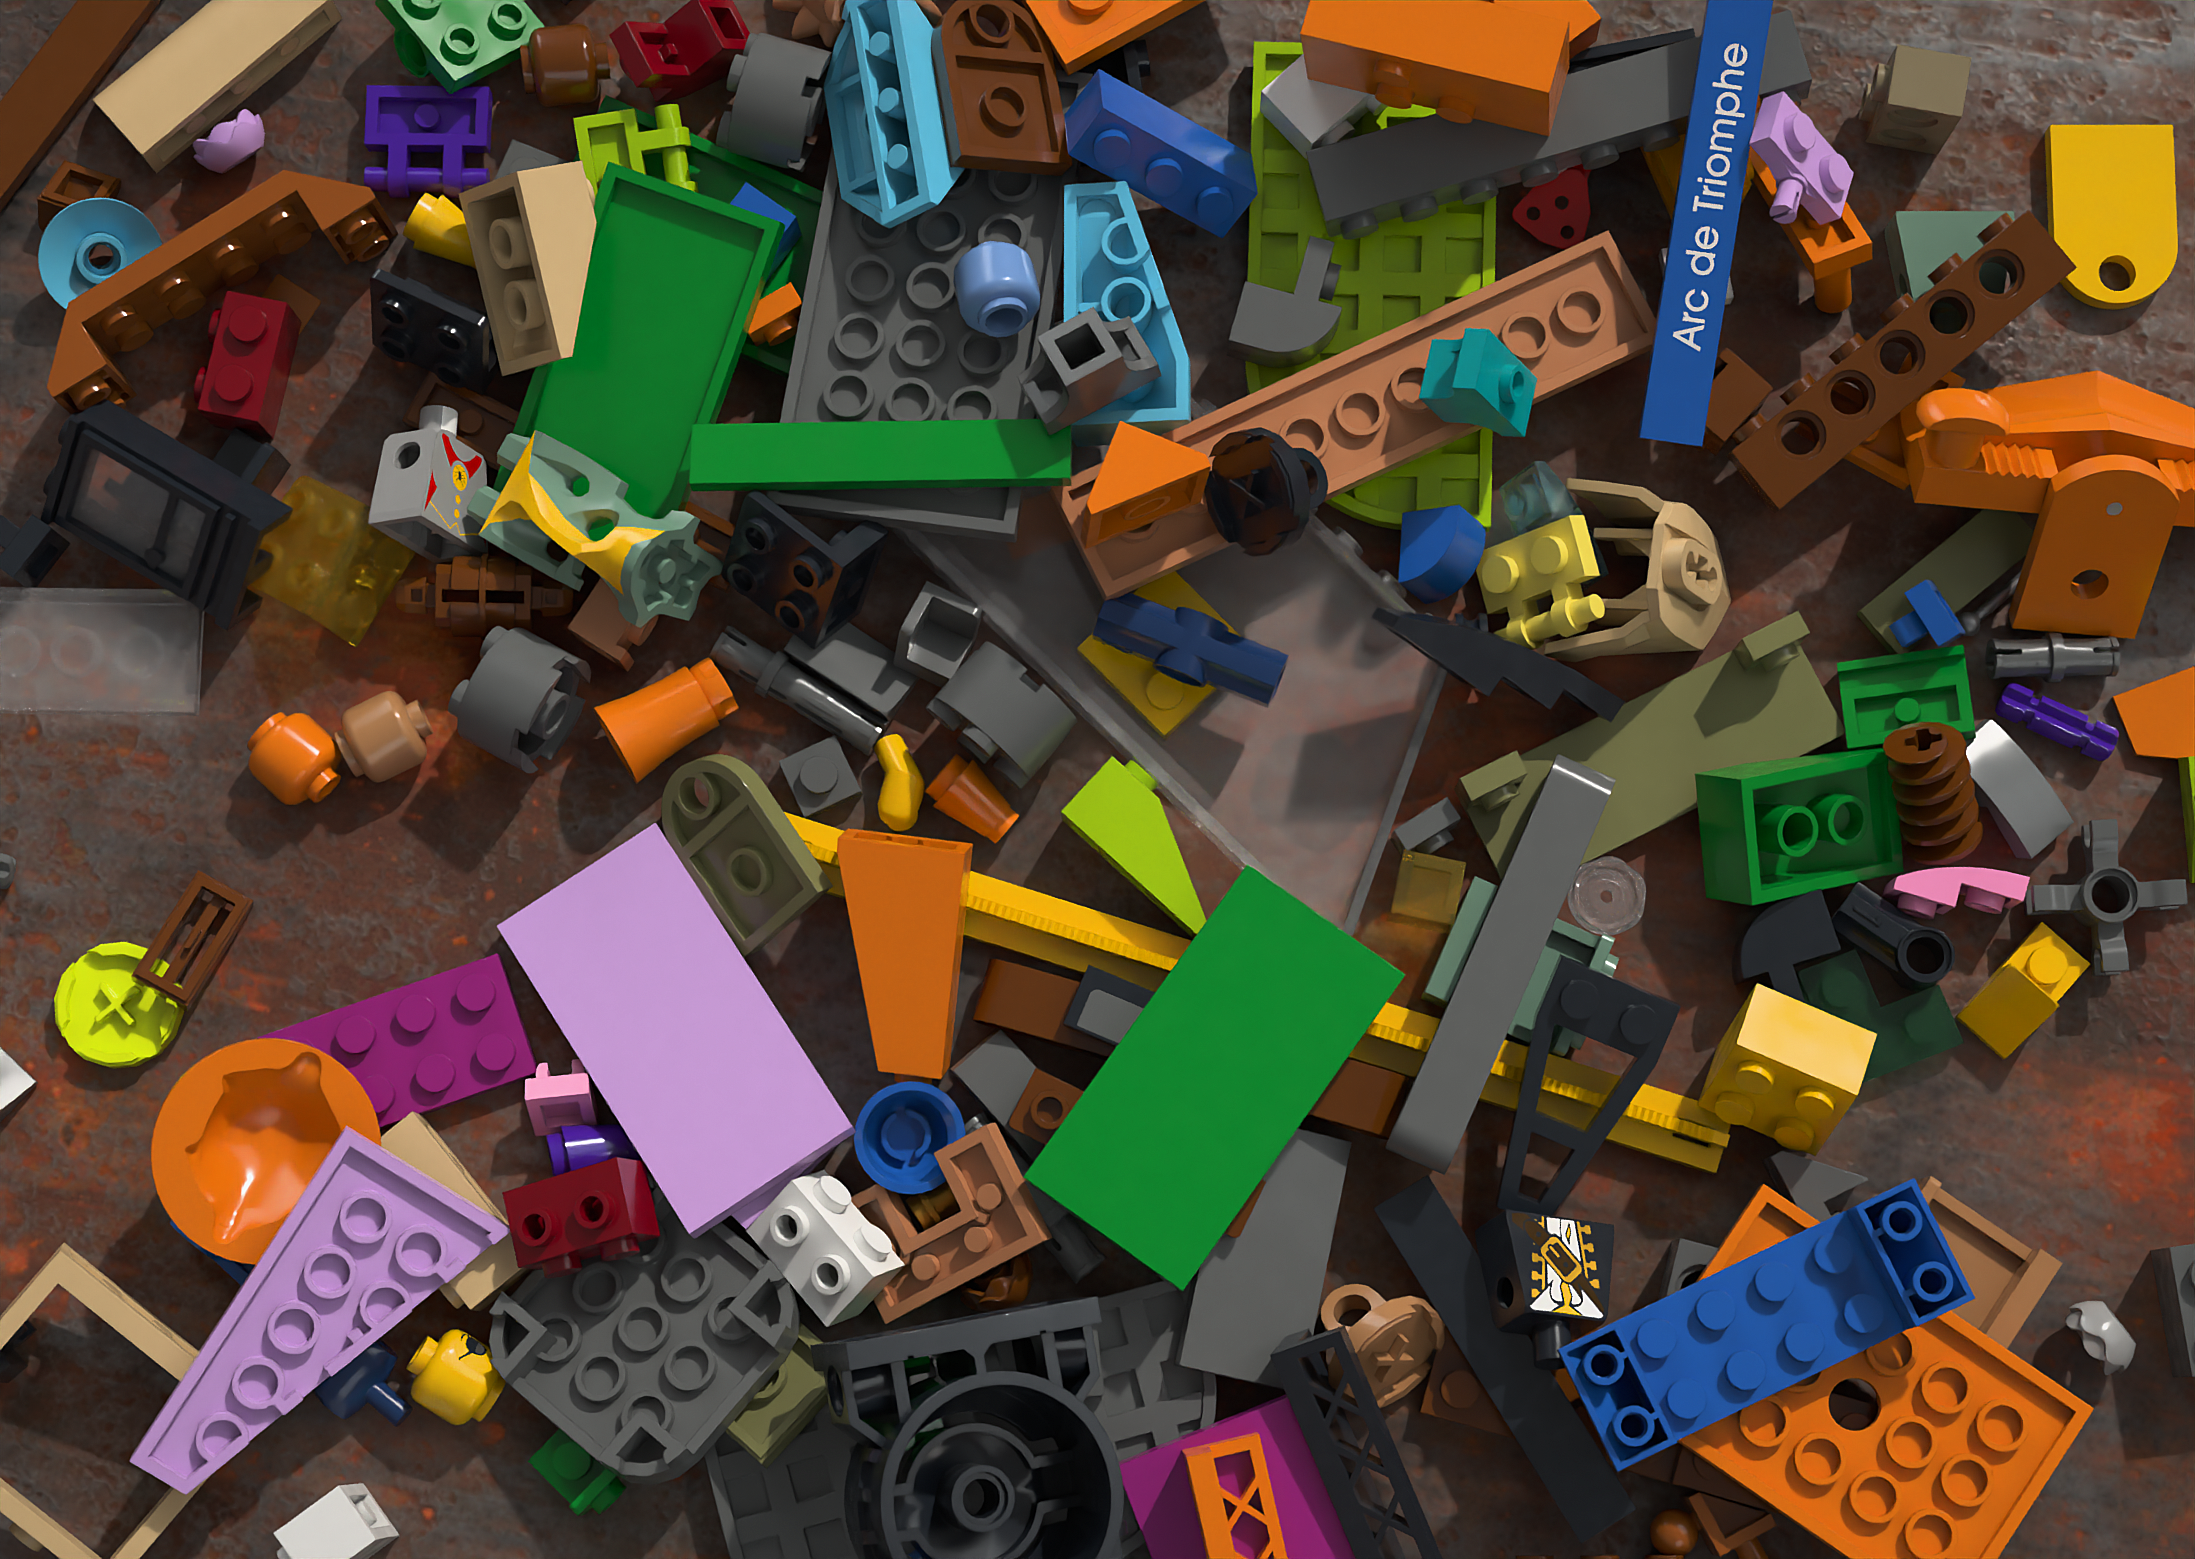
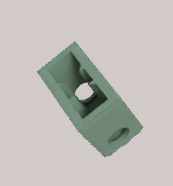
[1885,211,2015,334]

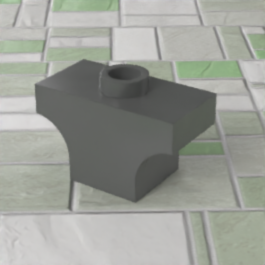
[1017,307,1161,436]

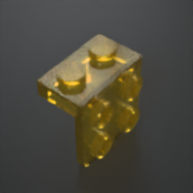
[249,475,416,648]

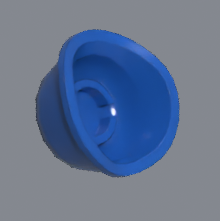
[854,1081,965,1194]

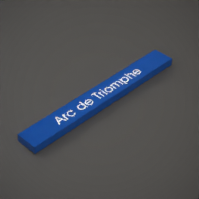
[1638,0,1773,447]

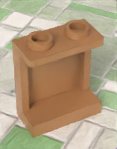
[1917,1176,2063,1349]

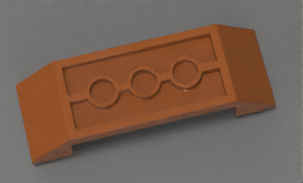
[46,170,399,415]

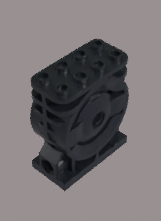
[810,1296,1128,1559]

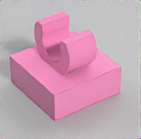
[525,1059,599,1136]

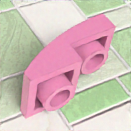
[1882,867,2030,920]

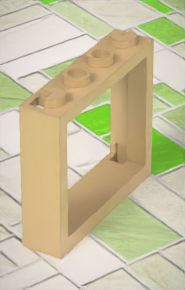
[0,1243,210,1559]

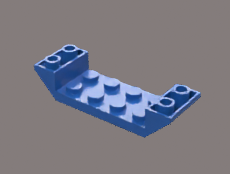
[1557,1178,1975,1472]

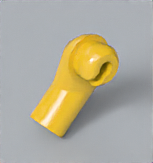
[874,734,925,831]

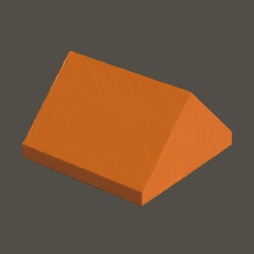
[1080,421,1211,549]

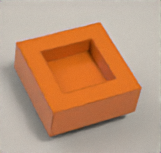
[748,282,802,346]

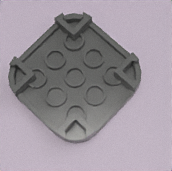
[489,1176,801,1485]

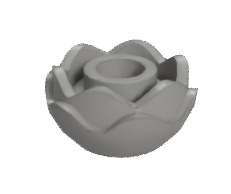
[2065,1300,2136,1375]

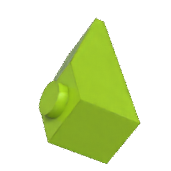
[1061,756,1207,939]

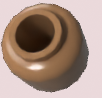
[334,691,434,782]

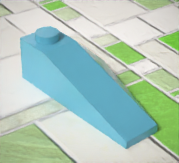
[1064,181,1191,447]

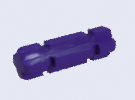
[1995,683,2119,761]

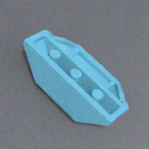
[824,0,965,228]

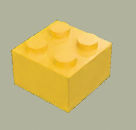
[1697,983,1877,1156]

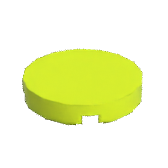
[54,942,184,1069]

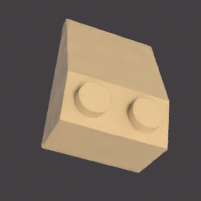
[459,161,597,376]

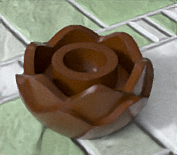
[959,1252,1033,1314]

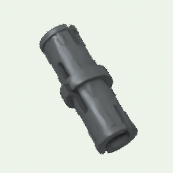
[1985,633,2120,683]

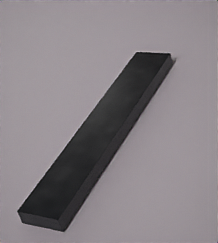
[1373,1175,1637,1544]

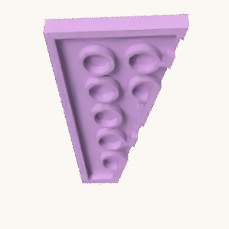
[130,1125,510,1495]

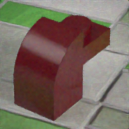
[609,0,750,102]

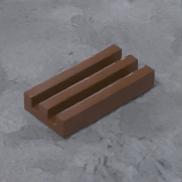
[131,870,254,1012]

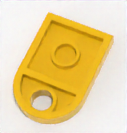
[2045,125,2178,310]

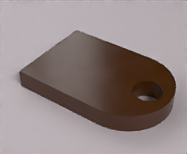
[931,0,1072,176]

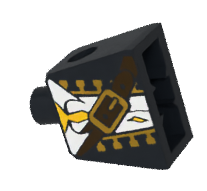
[1475,1210,1614,1370]

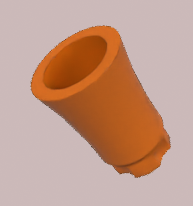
[593,657,739,784]

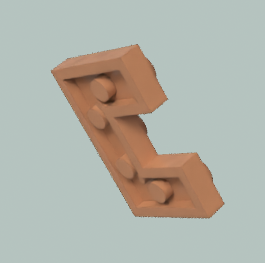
[851,1122,1052,1324]

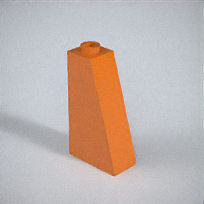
[837,828,973,1084]

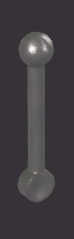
[1957,572,2021,636]

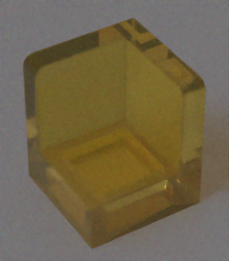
[1387,850,1466,934]

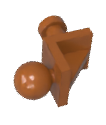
[1650,1491,1777,1559]

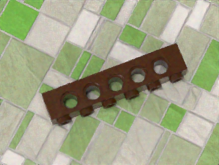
[1727,209,2077,514]

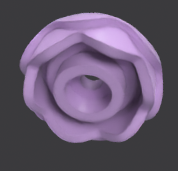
[193,109,265,174]

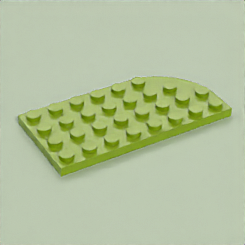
[1245,41,1496,532]

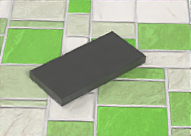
[1174,1129,1352,1391]

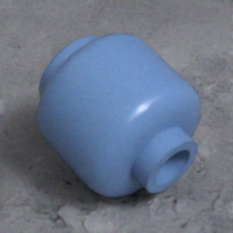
[953,241,1040,337]

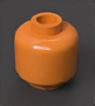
[247,712,342,805]

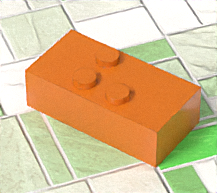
[1300,0,1570,136]

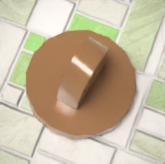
[1321,1284,1445,1408]

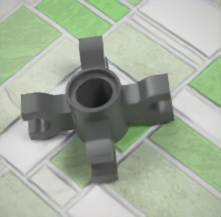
[2024,819,2188,976]

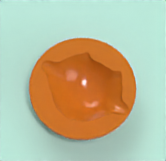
[150,1038,381,1265]

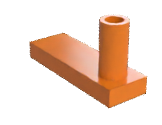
[1749,146,1873,313]

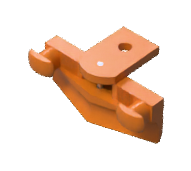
[1897,370,2195,639]

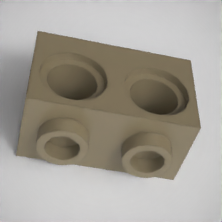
[1859,44,1972,155]

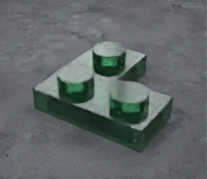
[1796,949,1964,1083]

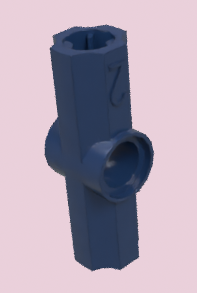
[1092,593,1289,708]

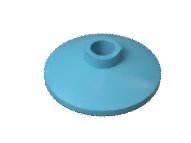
[38,198,162,310]

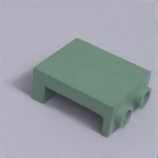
[1421,876,1619,1058]

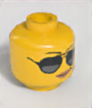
[406,1329,506,1425]

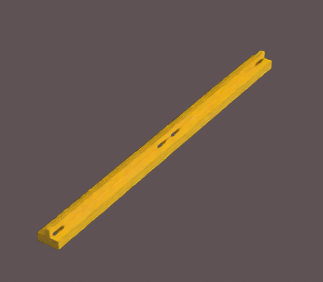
[784,812,1731,1174]

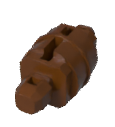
[396,553,574,640]

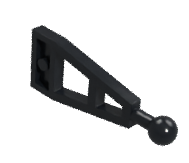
[1478,954,1681,1256]

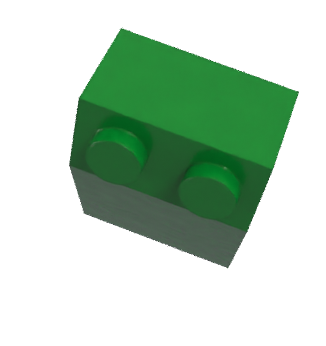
[1695,747,1904,905]

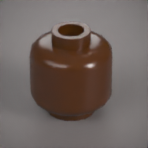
[520,23,611,107]

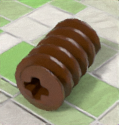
[1883,722,1983,865]

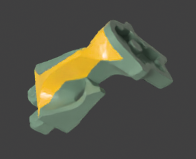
[467,430,724,628]

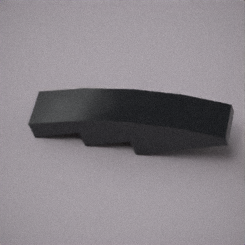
[1371,607,1625,722]

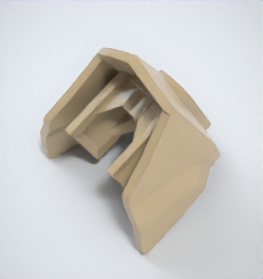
[1544,478,1731,662]

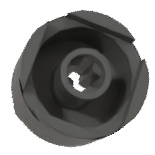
[716,32,833,173]
[448,626,591,773]
[925,641,1078,790]

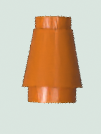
[924,754,1019,843]

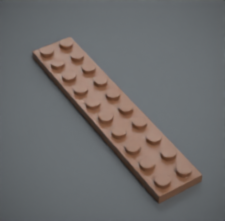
[1050,231,1656,601]

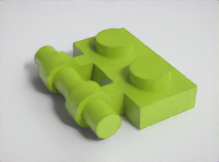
[573,104,699,198]

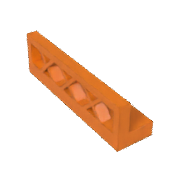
[1182,1432,1288,1559]

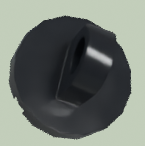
[1204,427,1328,557]

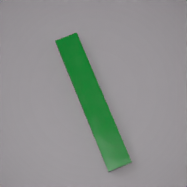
[689,419,1072,491]

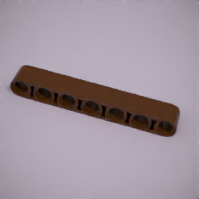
[972,959,1410,1140]

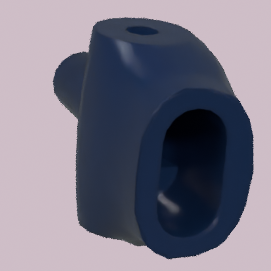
[312,1338,413,1427]

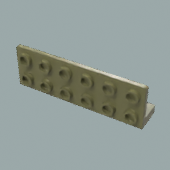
[1454,611,1845,880]

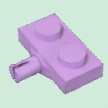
[1749,91,1854,225]

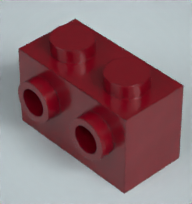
[194,291,302,439]
[502,1157,660,1278]

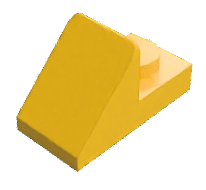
[1955,922,2090,1059]

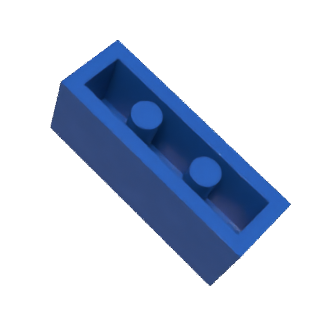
[1064,69,1258,238]

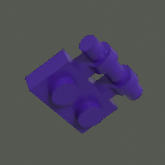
[364,85,493,199]

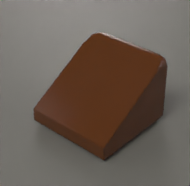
[37,160,121,248]

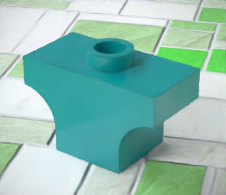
[1419,328,1538,437]

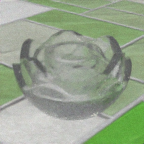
[1567,856,1647,936]

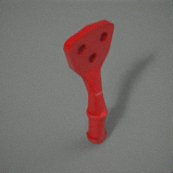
[1512,164,1591,250]

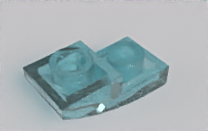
[1499,461,1609,598]

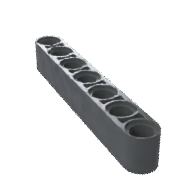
[1385,754,1616,1175]

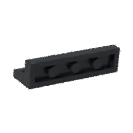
[1270,1325,1443,1559]

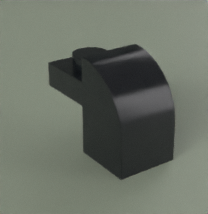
[1732,889,1841,1004]

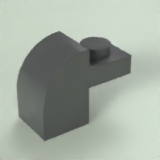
[1227,236,1342,368]

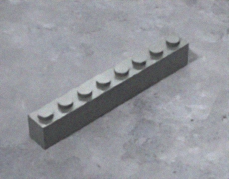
[1306,10,1812,240]

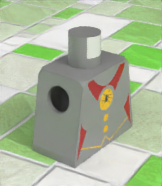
[368,405,488,564]

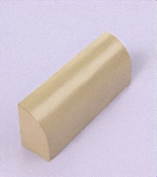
[92,0,342,173]

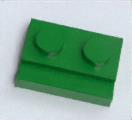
[1837,645,1976,751]

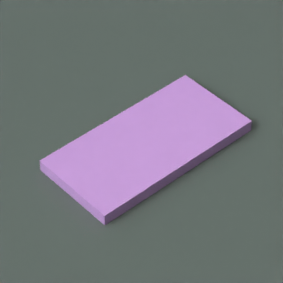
[497,823,856,1239]

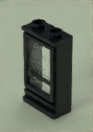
[40,399,293,631]

